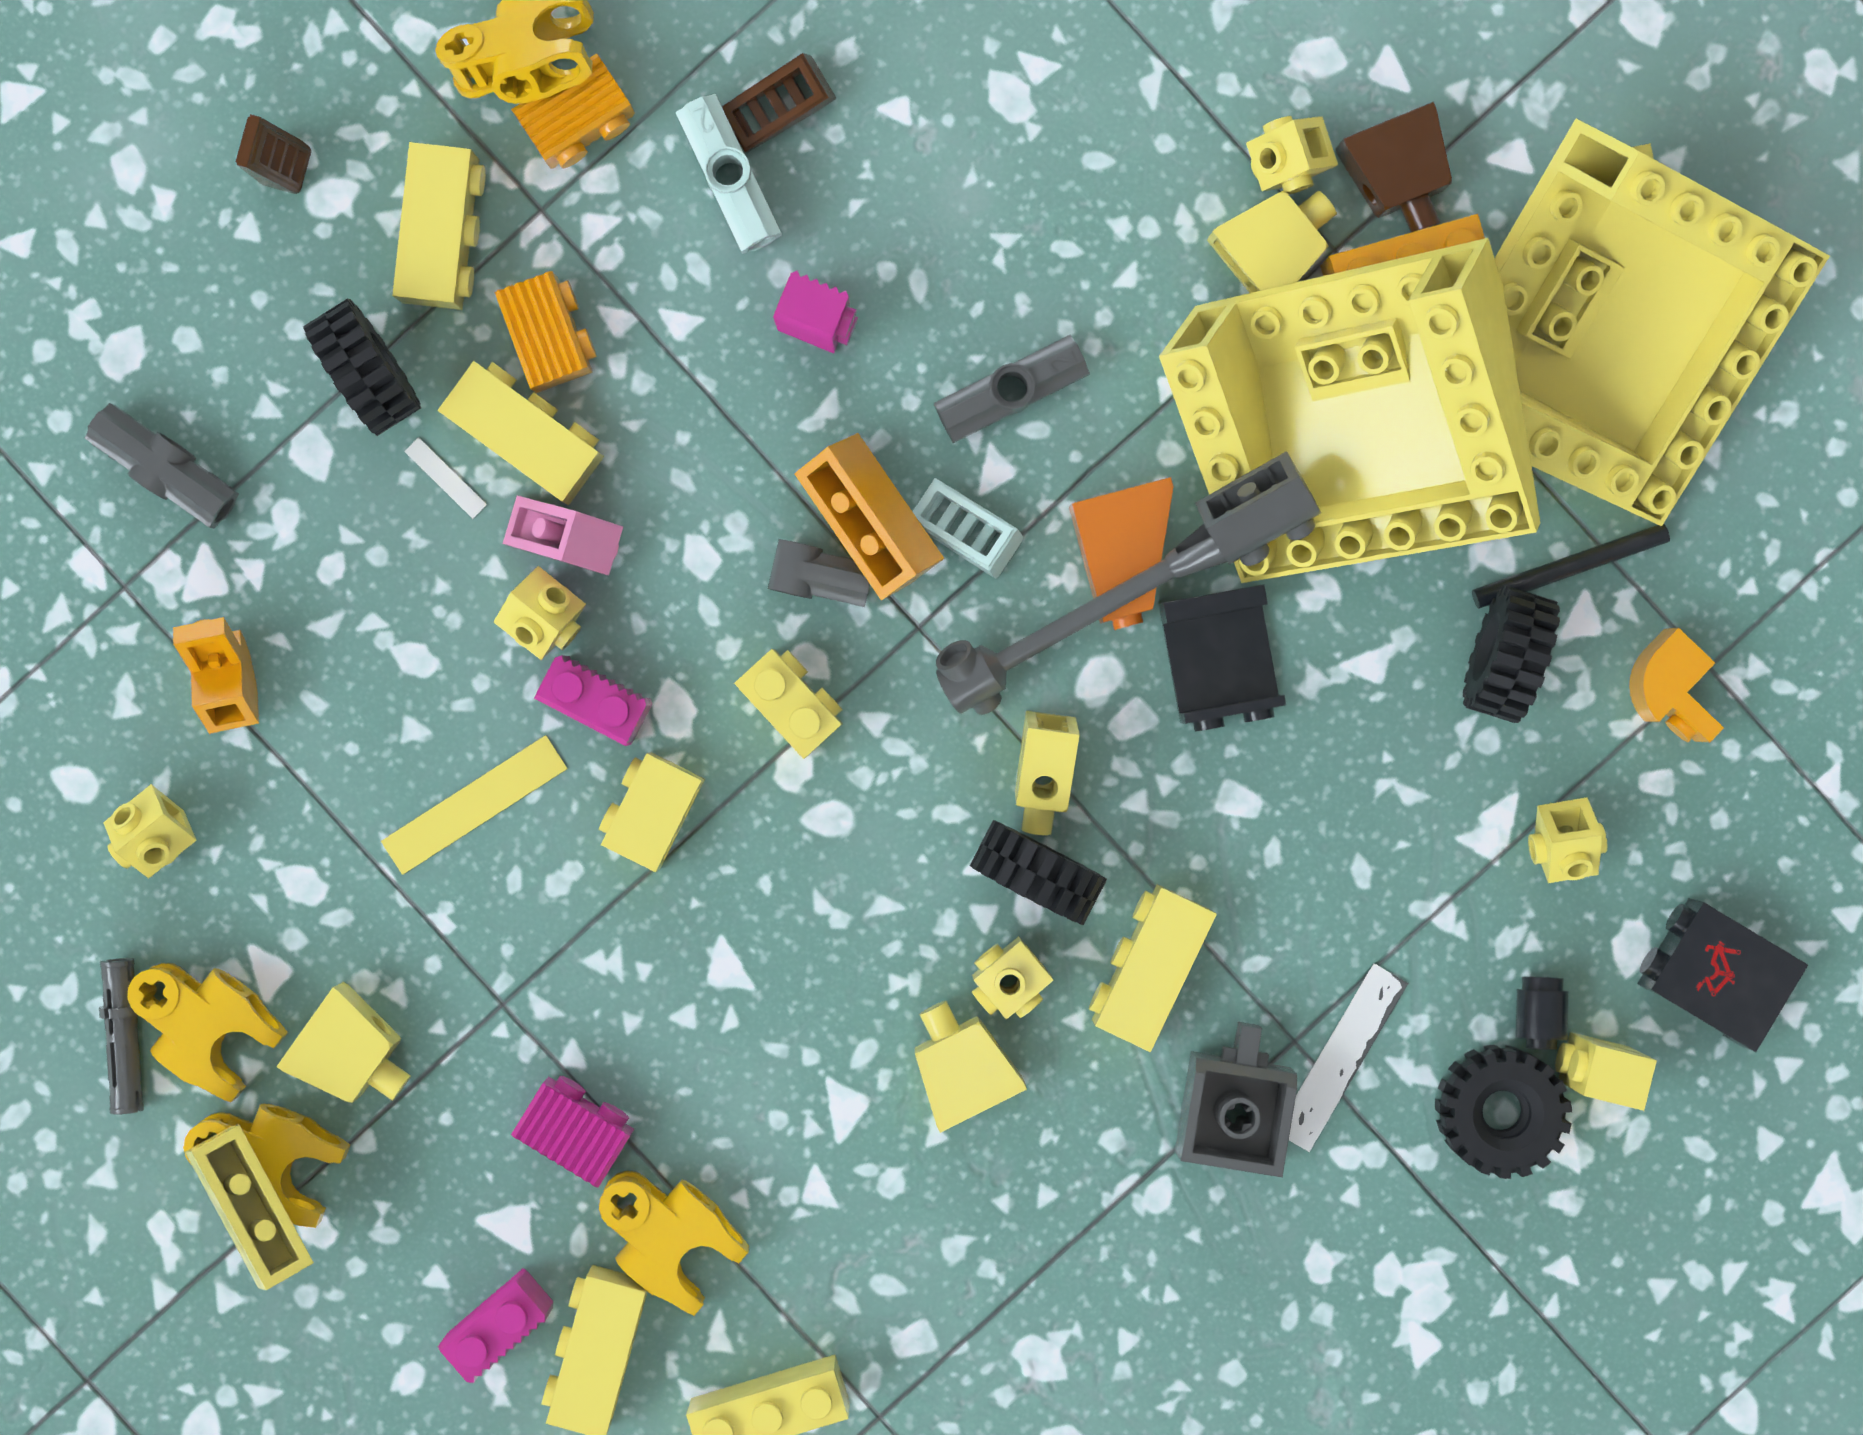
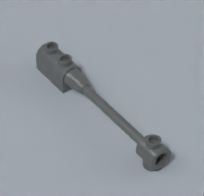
[936,451,1321,715]

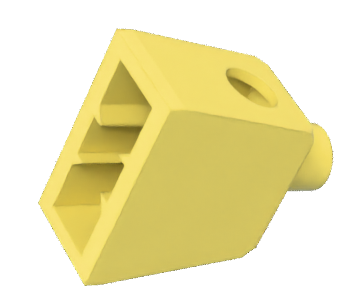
[1207,190,1337,293]
[1015,711,1080,835]
[276,982,411,1103]
[915,1001,1027,1133]

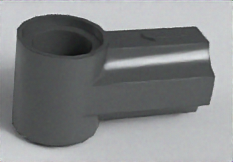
[767,539,870,607]

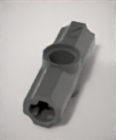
[934,334,1090,443]
[84,403,239,529]

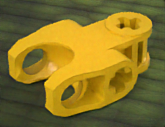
[435,0,594,104]
[127,963,288,1103]
[183,1104,350,1228]
[599,1171,749,1316]

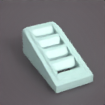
[913,478,1023,579]

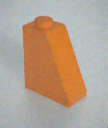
[1069,477,1174,630]

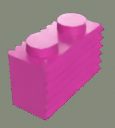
[773,270,858,354]
[534,655,652,746]
[511,1076,634,1188]
[438,1268,553,1383]

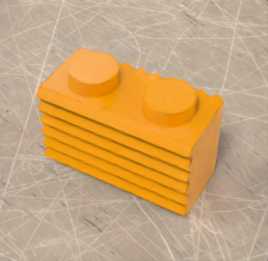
[511,53,635,169]
[494,271,597,393]

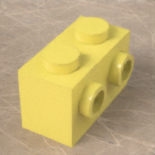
[734,649,843,759]

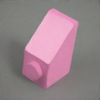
[502,495,623,576]

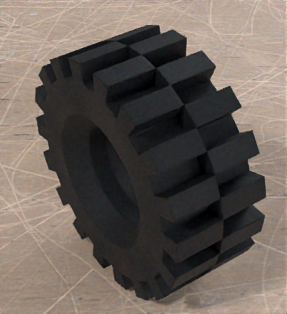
[303,298,421,436]
[1463,585,1560,723]
[969,820,1107,925]
[1435,1045,1572,1179]

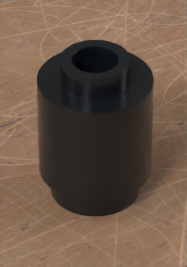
[1516,977,1569,1050]

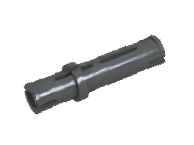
[99,958,144,1115]

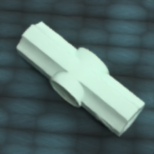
[676,94,782,254]

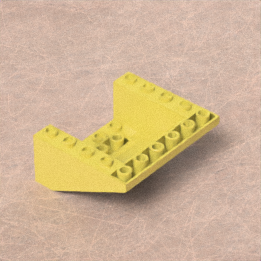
[1495,118,1830,526]
[1159,238,1540,583]

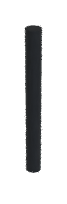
[1472,524,1670,609]

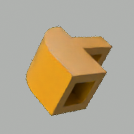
[173,617,259,734]
[1629,628,1724,743]

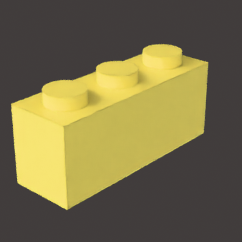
[392,142,485,310]
[437,361,604,505]
[1089,884,1217,1053]
[185,1125,314,1290]
[541,1265,647,1435]
[686,1354,850,1435]

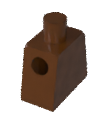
[1335,101,1452,232]

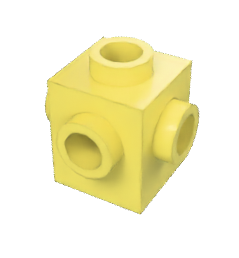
[1246,116,1338,195]
[494,566,586,660]
[103,784,196,879]
[1528,797,1607,883]
[972,936,1054,1020]

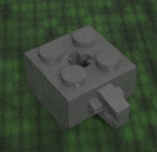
[1175,1022,1297,1178]

